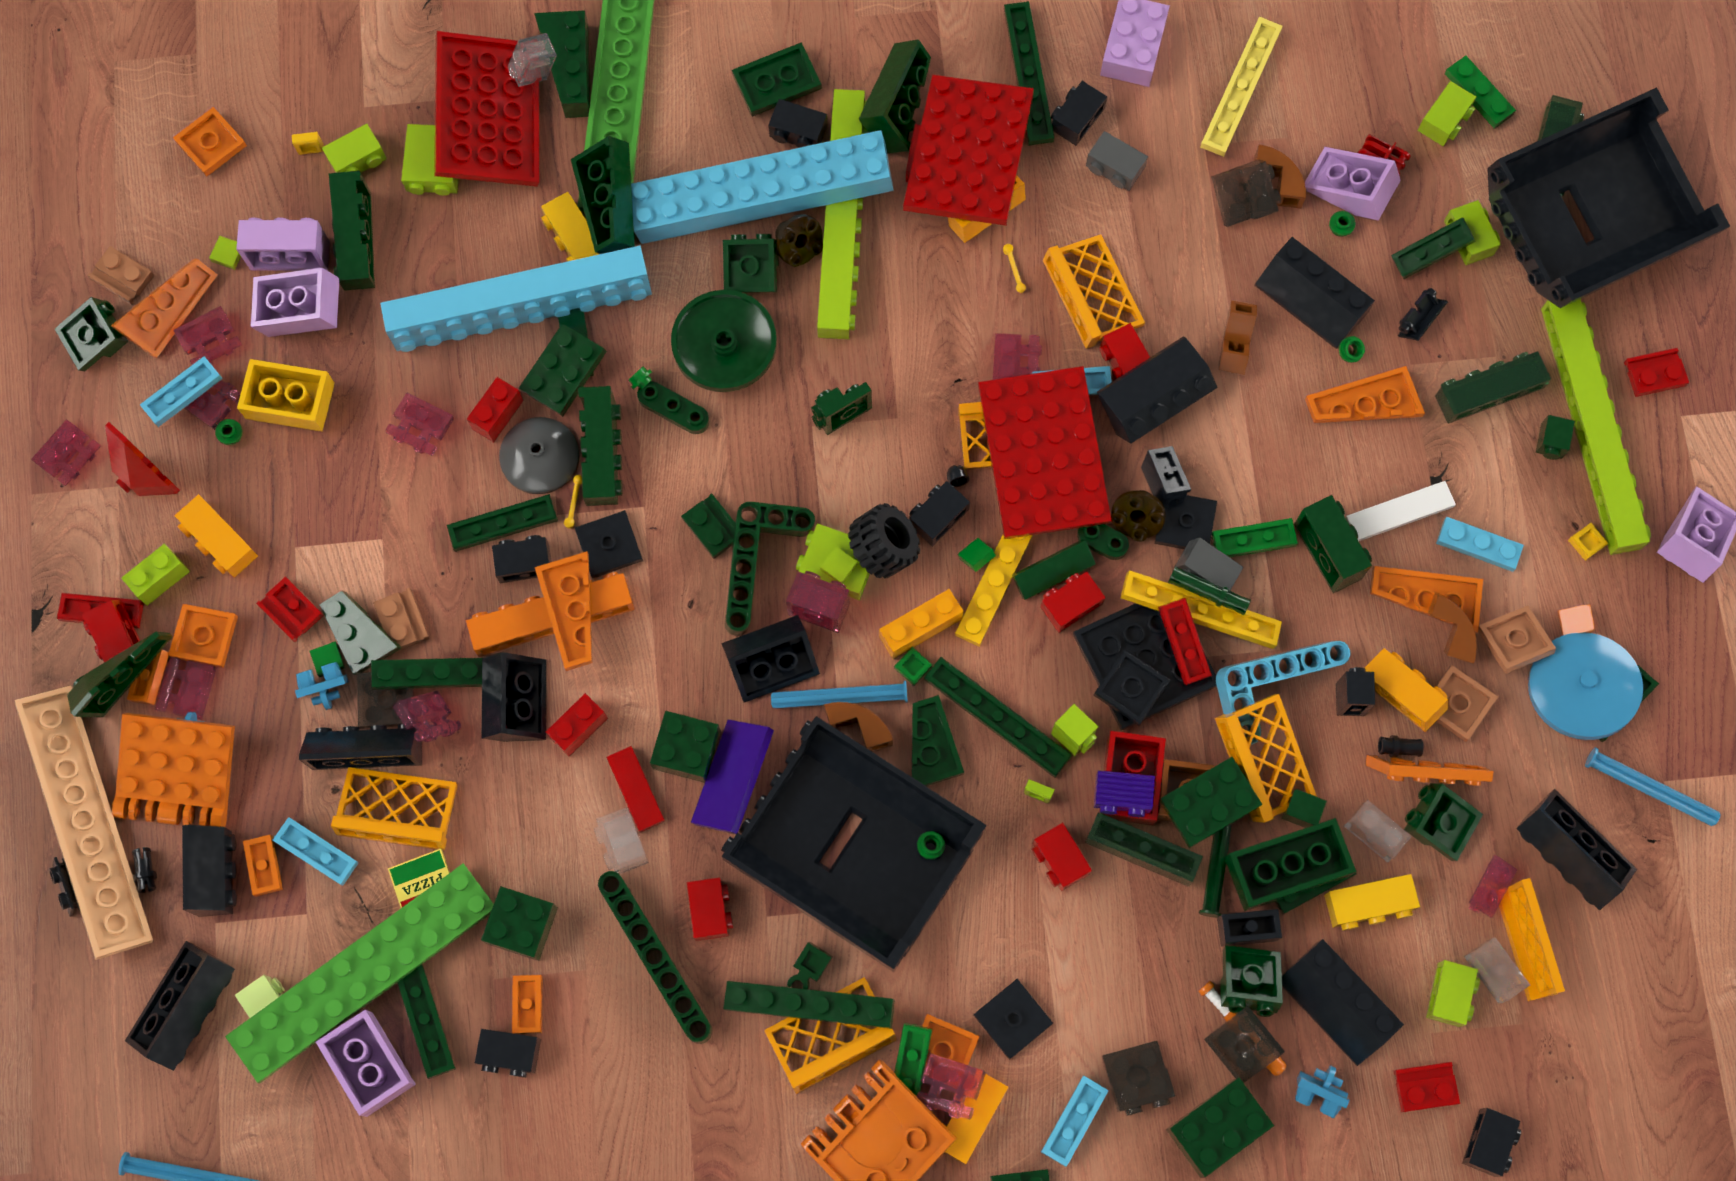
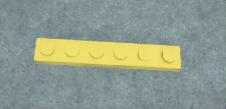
[1200,17,1283,157]

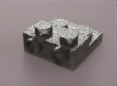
[1211,159,1281,227]
[1102,1041,1175,1116]

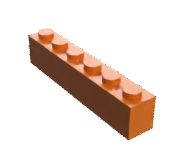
[466,572,635,657]

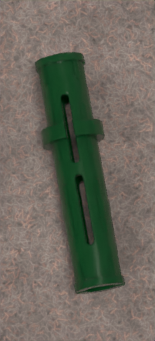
[1168,566,1251,615]

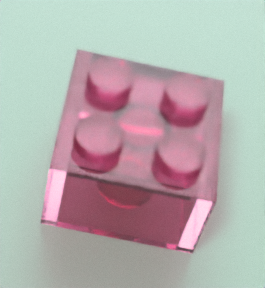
[786,571,850,633]

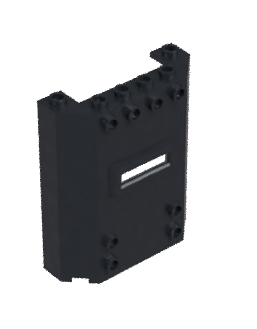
[1487,87,1730,308]
[721,716,987,972]

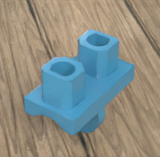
[295,662,349,710]
[1295,1065,1350,1118]

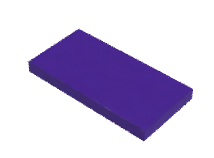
[691,719,774,834]

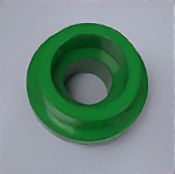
[1329,211,1356,237]
[1339,336,1365,363]
[628,366,652,390]
[215,419,243,445]
[917,831,945,859]

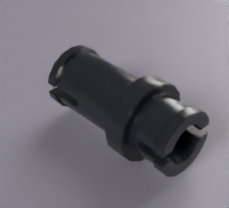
[1378,735,1424,757]
[132,847,157,893]

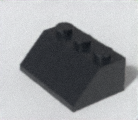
[721,615,820,703]
[481,652,546,742]
[182,825,237,917]

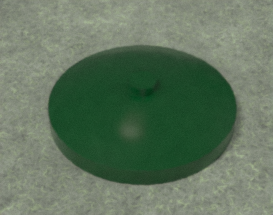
[671,290,777,392]

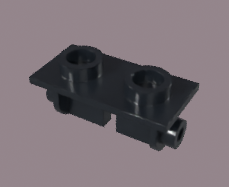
[1398,288,1448,341]
[49,857,80,917]

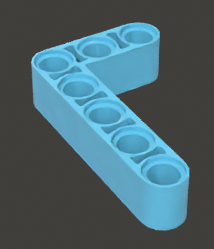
[1216,641,1350,745]

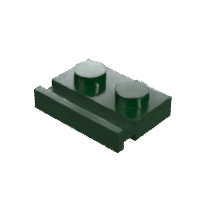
[681,493,743,559]

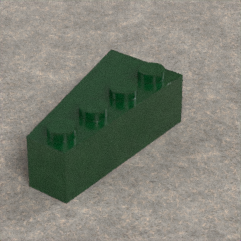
[534,10,590,118]
[571,136,635,254]
[578,386,623,506]

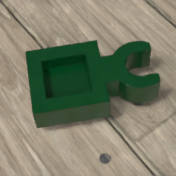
[787,941,833,990]

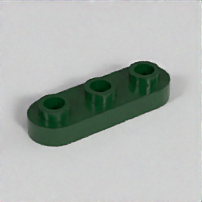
[637,381,709,434]

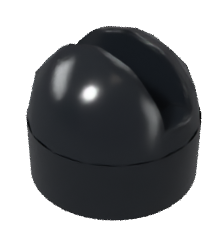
[946,465,969,488]

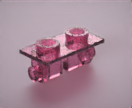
[1469,855,1517,918]

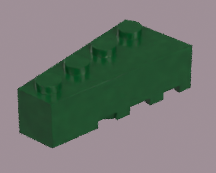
[859,39,931,154]
[328,171,375,291]

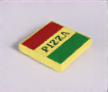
[388,848,450,908]

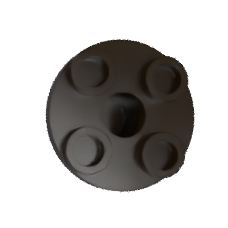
[775,214,823,267]
[1111,490,1166,542]

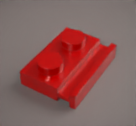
[1624,348,1689,397]
[256,576,324,642]
[1393,1062,1461,1112]

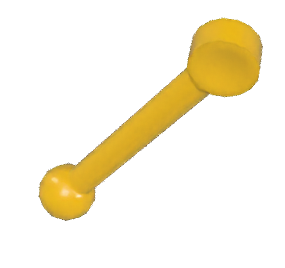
[1003,244,1026,293]
[564,475,582,529]

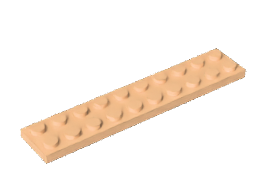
[15,686,153,960]

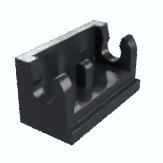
[1141,446,1191,509]

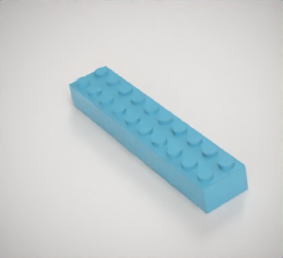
[631,130,894,244]
[380,246,652,352]

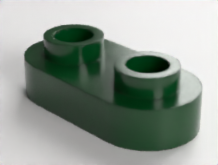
[1077,524,1129,560]

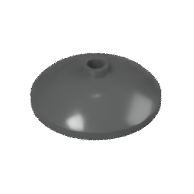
[499,417,579,494]

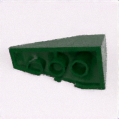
[67,631,173,717]

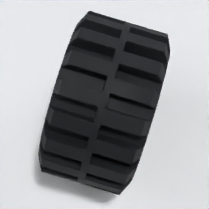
[848,503,920,579]

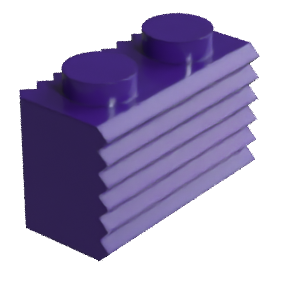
[1094,770,1155,817]

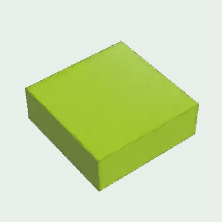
[209,236,241,270]
[820,546,858,585]
[1024,779,1055,804]

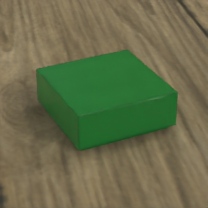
[958,538,996,572]
[310,641,345,677]
[894,647,932,686]

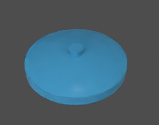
[1528,632,1643,740]

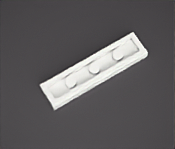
[1345,481,1456,541]

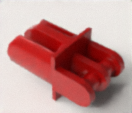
[1357,134,1411,176]

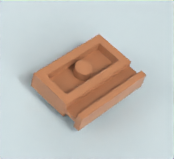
[87,246,155,305]
[373,588,430,652]

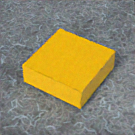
[292,132,324,155]
[1568,523,1608,561]

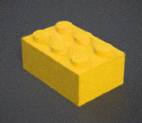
[237,359,335,432]

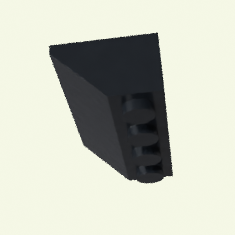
[1255,237,1375,349]
[1097,336,1218,444]
[299,724,423,770]
[1516,789,1637,910]
[1282,939,1404,1066]
[125,941,235,1071]

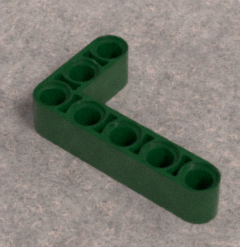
[725,501,815,636]

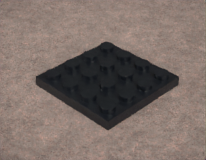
[1073,603,1217,731]

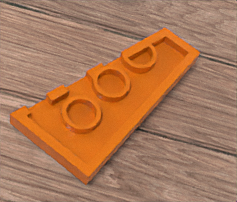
[111,259,218,358]
[1305,366,1425,423]
[535,551,593,671]
[1370,566,1483,634]
[1366,755,1494,786]

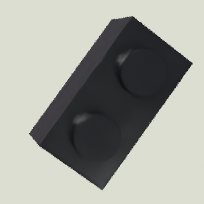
[1051,80,1107,146]
[768,99,828,148]
[909,481,970,547]
[492,535,552,584]
[1336,667,1375,716]
[1217,909,1282,947]
[474,1029,541,1078]
[1462,1108,1521,1177]

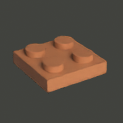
[1478,605,1556,674]
[1436,665,1498,742]

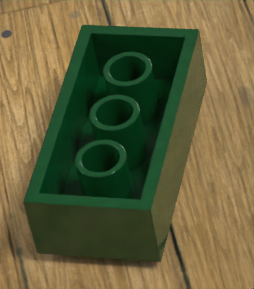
[1225,818,1357,912]

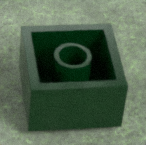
[650,711,721,783]
[481,886,558,961]

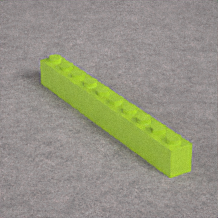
[817,89,868,339]
[1541,299,1651,555]

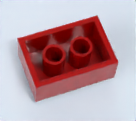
[1098,731,1166,826]

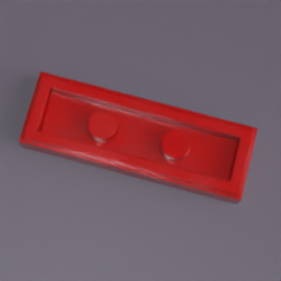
[57,593,144,629]
[1158,598,1212,685]
[606,746,665,833]

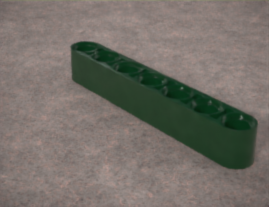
[598,871,712,1044]

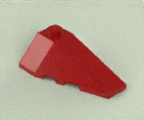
[105,422,180,496]

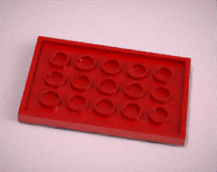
[434,31,539,187]
[903,75,1034,226]
[978,366,1112,539]

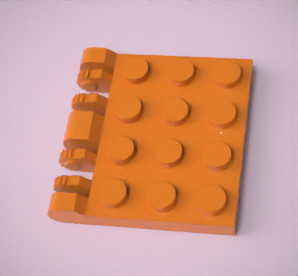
[112,713,235,827]
[801,1059,957,1181]

